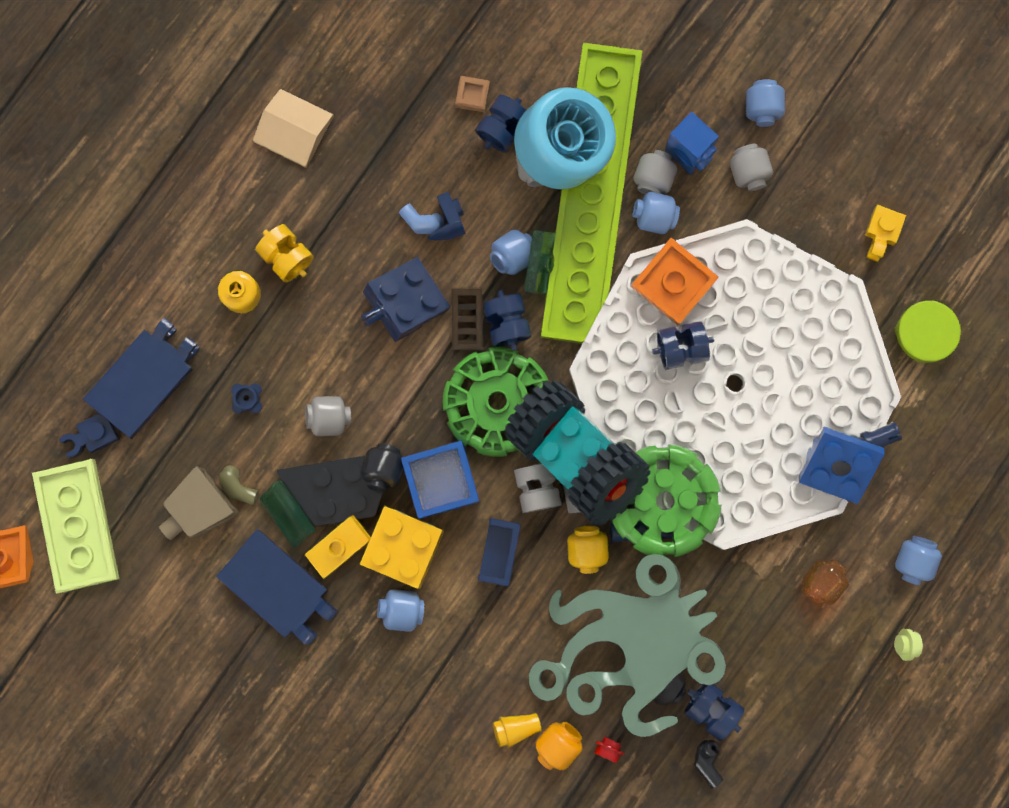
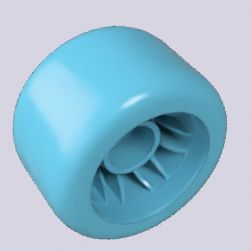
[514,87,616,189]

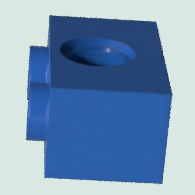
[664,111,719,175]

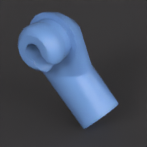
[399,204,444,234]

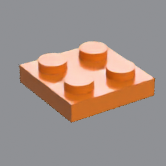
[630,238,719,326]

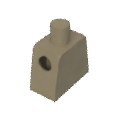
[159,466,239,540]

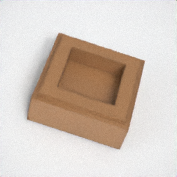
[455,76,490,113]

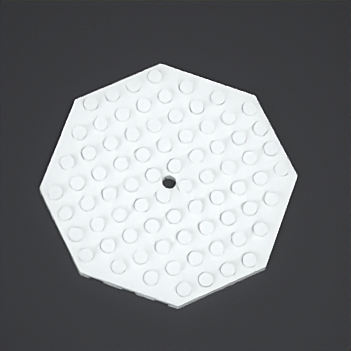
[569,219,901,550]

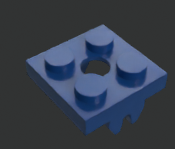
[799,426,885,504]

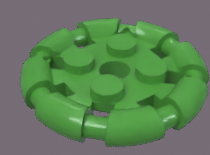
[442,347,549,457]
[612,444,722,557]

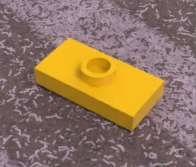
[305,515,371,579]

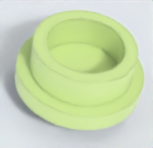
[894,629,923,661]

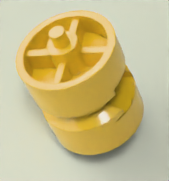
[255,224,314,283]

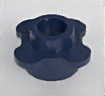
[231,383,262,414]

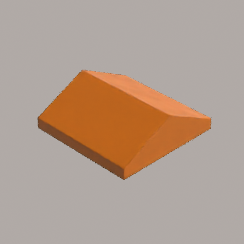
[0,525,34,588]

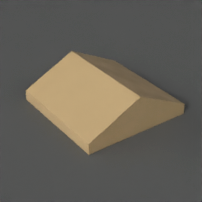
[253,89,334,168]

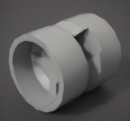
[514,464,561,513]

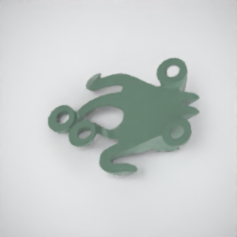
[529,554,726,737]

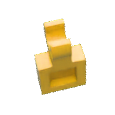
[865,205,906,262]

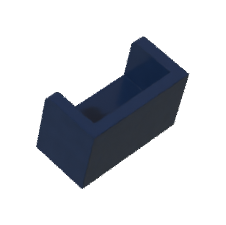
[478,518,521,586]

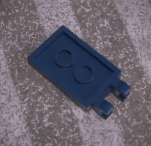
[83,318,200,439]
[216,529,338,645]

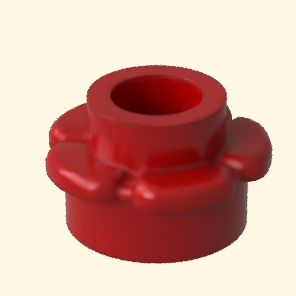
[594,737,624,764]

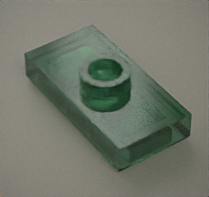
[524,230,555,293]
[259,480,316,548]

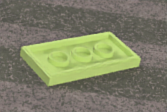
[32,459,119,594]

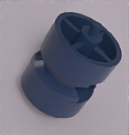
[475,94,526,153]
[483,291,532,351]
[652,321,714,370]
[684,684,745,741]

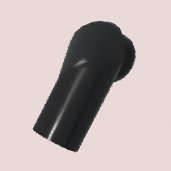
[694,740,724,789]

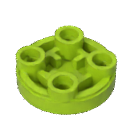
[895,301,961,363]

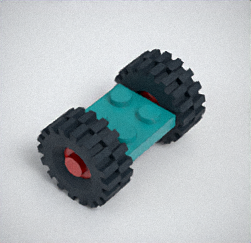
[505,381,651,525]

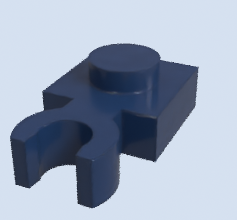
[59,413,120,458]

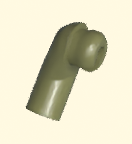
[219,465,259,505]

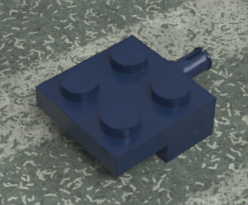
[361,257,450,342]

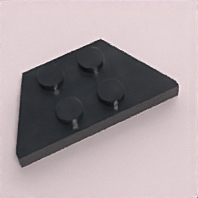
[277,456,383,527]

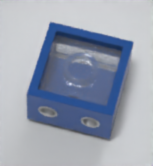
[401,441,480,520]

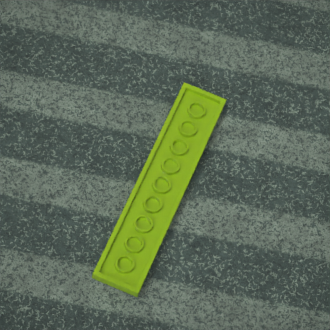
[541,43,642,344]

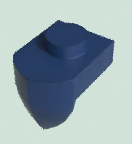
[428,192,466,241]

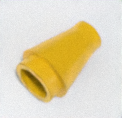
[493,713,541,748]

